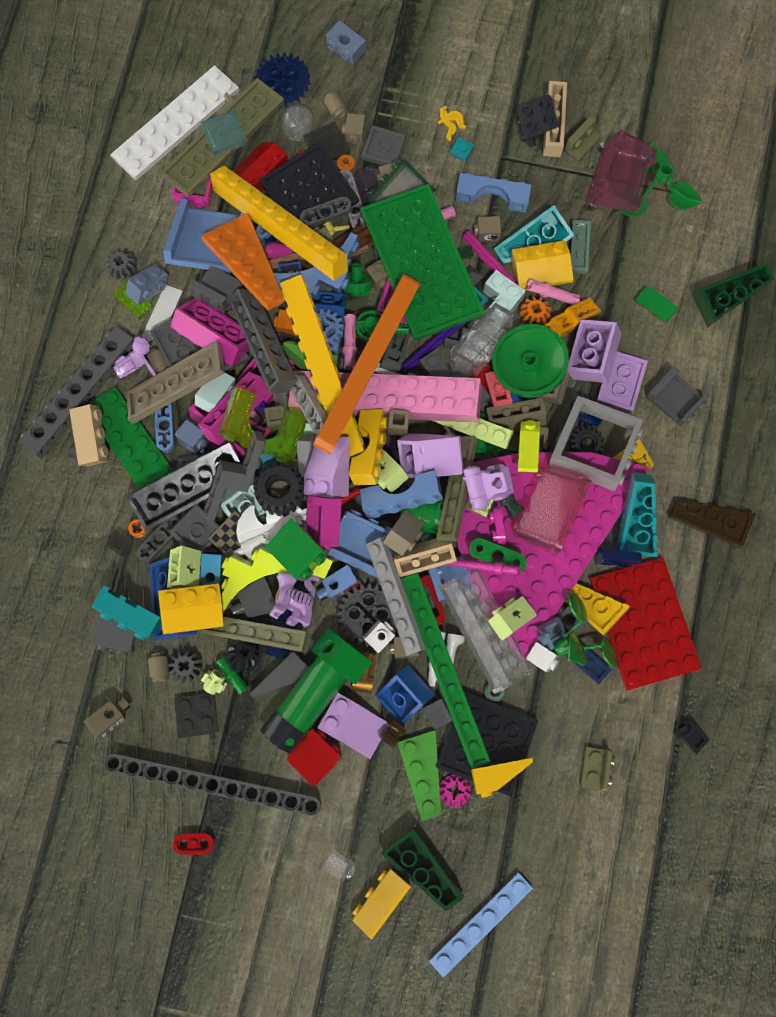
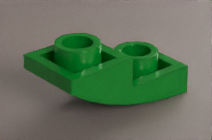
[636,286,678,323]

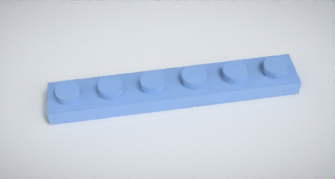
[429,873,533,978]

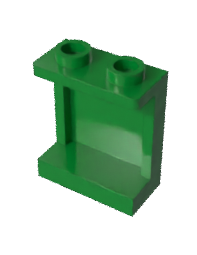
[265,518,329,581]

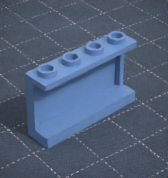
[328,509,396,579]

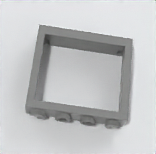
[549,396,644,492]

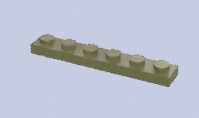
[437,436,478,542]
[197,617,309,653]

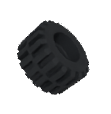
[253,463,304,516]

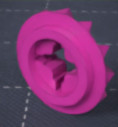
[439,775,471,808]

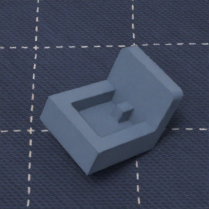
[537,616,566,650]

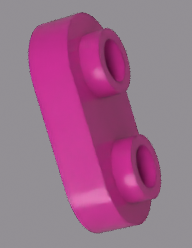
[489,506,506,545]

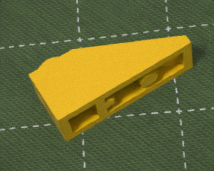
[471,758,533,798]

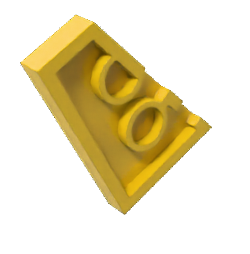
[565,583,630,636]

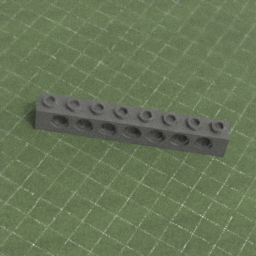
[19,326,134,459]

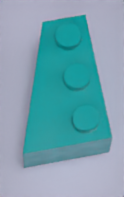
[91,586,162,641]

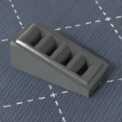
[297,433,316,477]

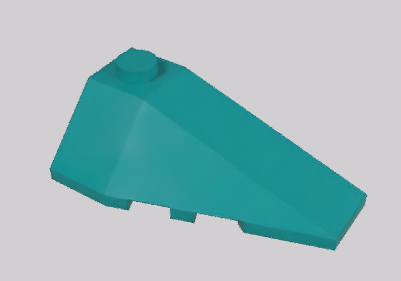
[493,205,575,264]

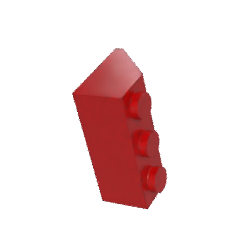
[233,142,288,192]

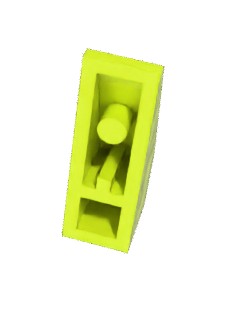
[518,420,540,472]

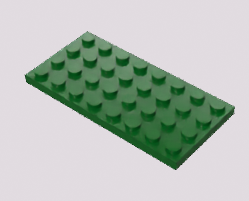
[360,184,485,341]

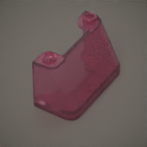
[586,129,658,213]
[512,465,592,556]

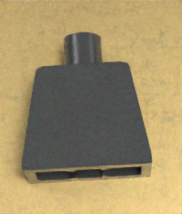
[230,577,276,621]

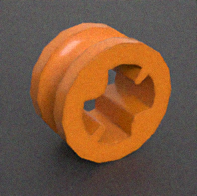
[128,519,147,538]

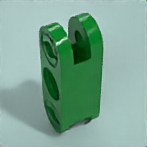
[469,538,527,573]

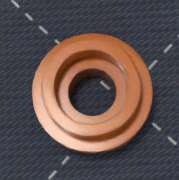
[337,155,355,171]

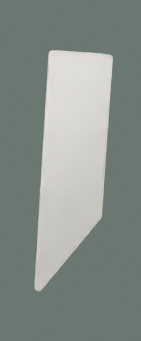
[142,285,182,342]

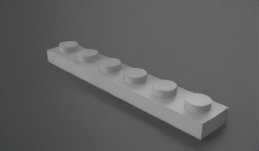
[366,537,426,656]

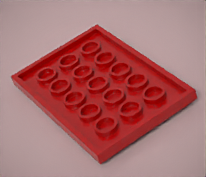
[589,557,702,691]

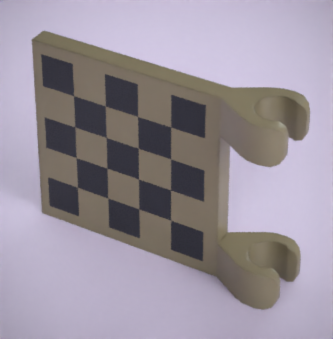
[208,511,246,558]

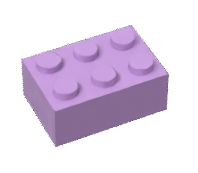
[568,320,622,383]

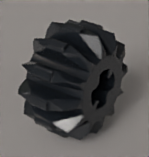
[226,641,260,674]

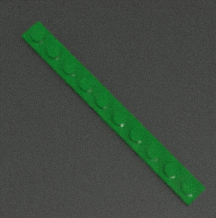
[401,573,490,769]

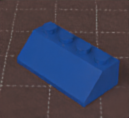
[149,557,197,641]

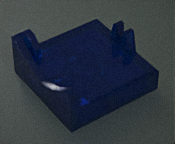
[595,543,642,567]

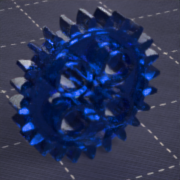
[253,52,311,109]

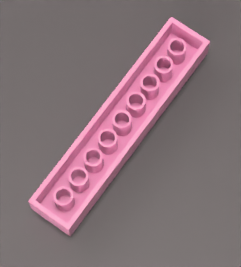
[288,371,482,423]

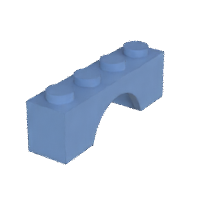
[456,173,531,213]
[360,470,443,518]

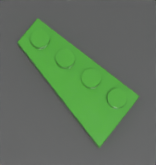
[398,730,441,821]

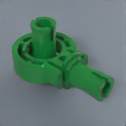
[343,263,372,297]
[356,310,409,343]

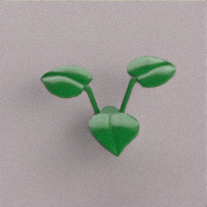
[617,142,702,217]
[553,589,618,669]

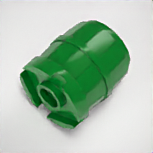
[401,498,445,535]

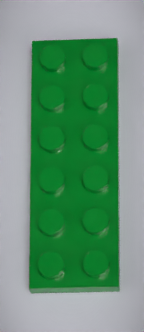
[87,387,172,488]

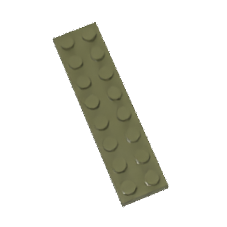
[160,78,284,198]

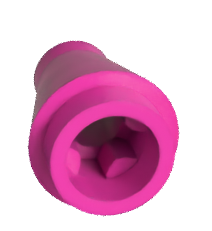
[265,242,292,260]

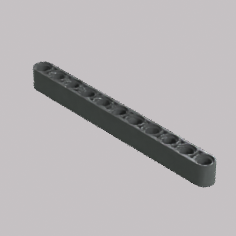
[104,754,321,816]

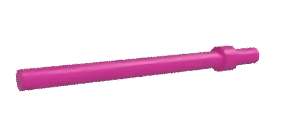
[445,559,520,575]

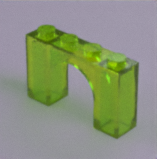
[218,387,307,463]

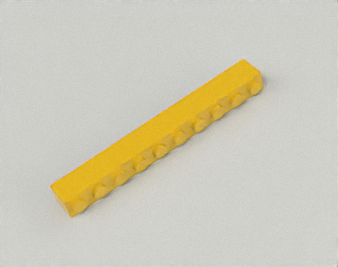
[210,165,348,281]
[280,275,366,461]

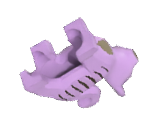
[269,571,320,628]

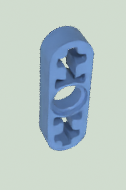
[155,403,175,453]

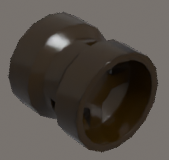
[378,719,406,748]

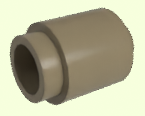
[323,92,348,120]
[146,348,169,374]
[148,653,170,683]

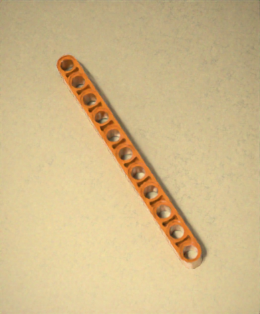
[313,274,421,455]

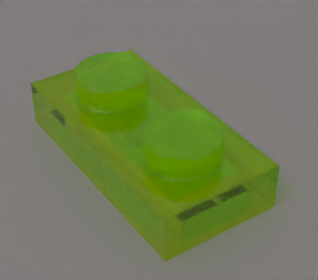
[113,282,153,320]

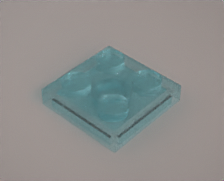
[201,111,248,156]

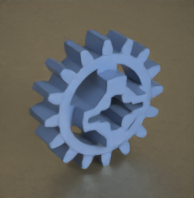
[318,309,344,348]

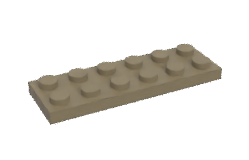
[126,341,225,424]

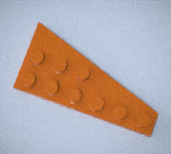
[202,213,284,311]

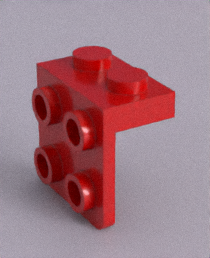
[287,729,342,786]

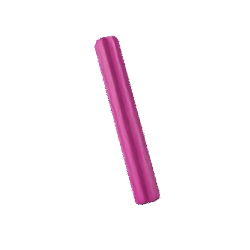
[463,231,515,283]

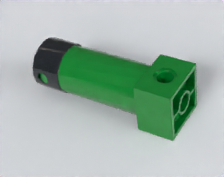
[260,628,372,755]

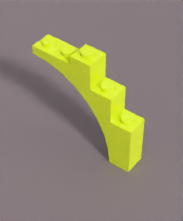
[221,546,334,614]

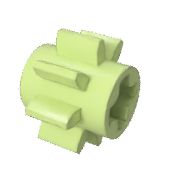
[201,669,228,694]

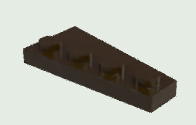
[669,500,756,549]

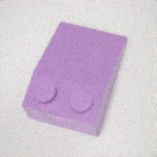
[304,437,350,498]
[318,693,388,759]

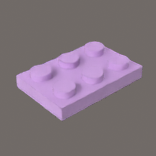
[596,351,648,414]

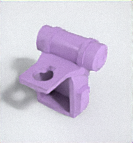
[113,336,156,379]
[463,464,514,511]

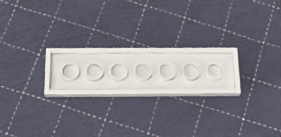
[111,65,239,180]

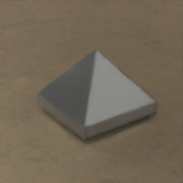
[466,265,484,286]

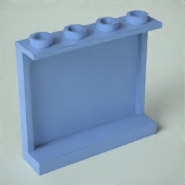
[163,198,244,273]

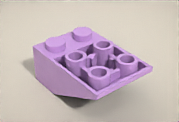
[397,433,464,478]

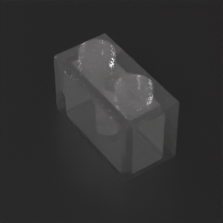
[322,847,356,882]

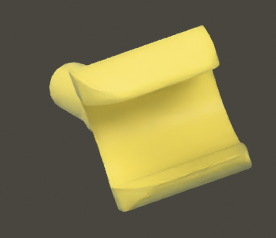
[324,222,349,235]

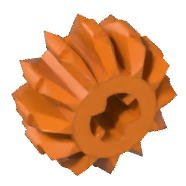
[520,296,551,325]

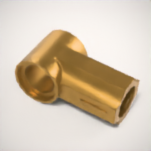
[352,652,376,694]

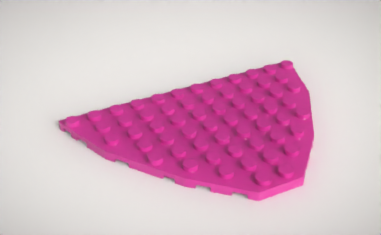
[457,452,650,661]

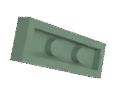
[570,220,591,274]

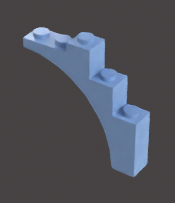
[274,232,360,306]

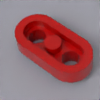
[173,833,215,855]

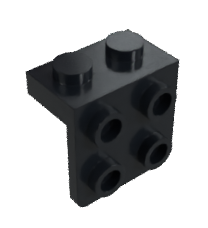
[517,95,559,147]

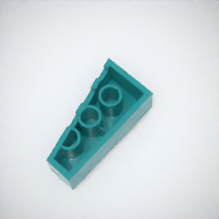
[616,472,658,557]

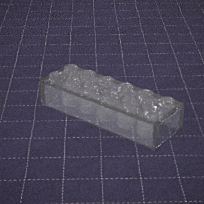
[439,569,533,694]

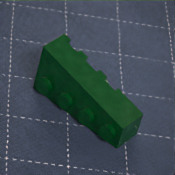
[693,263,774,328]
[380,827,464,911]

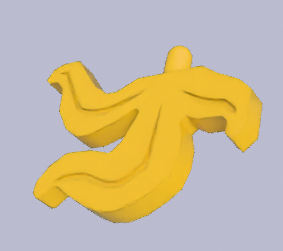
[438,106,466,142]

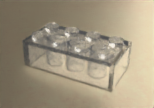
[450,303,514,378]

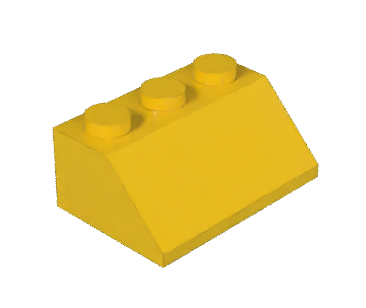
[511,240,573,290]
[158,584,223,634]
[352,868,411,939]

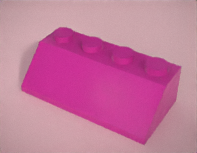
[170,298,250,367]

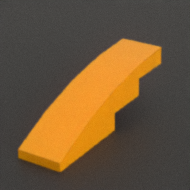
[543,297,601,338]

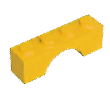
[349,409,389,485]

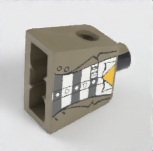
[83,698,131,743]

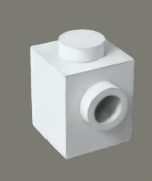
[362,620,395,653]
[526,642,559,672]

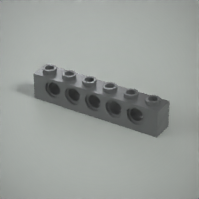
[228,288,297,393]

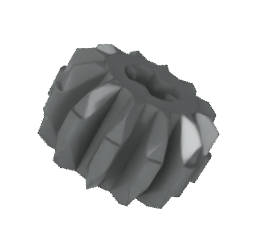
[105,249,137,281]
[168,650,202,684]

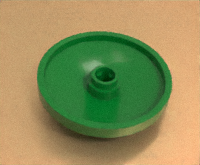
[492,324,569,398]

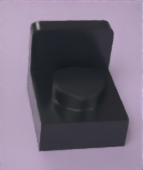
[673,719,710,754]

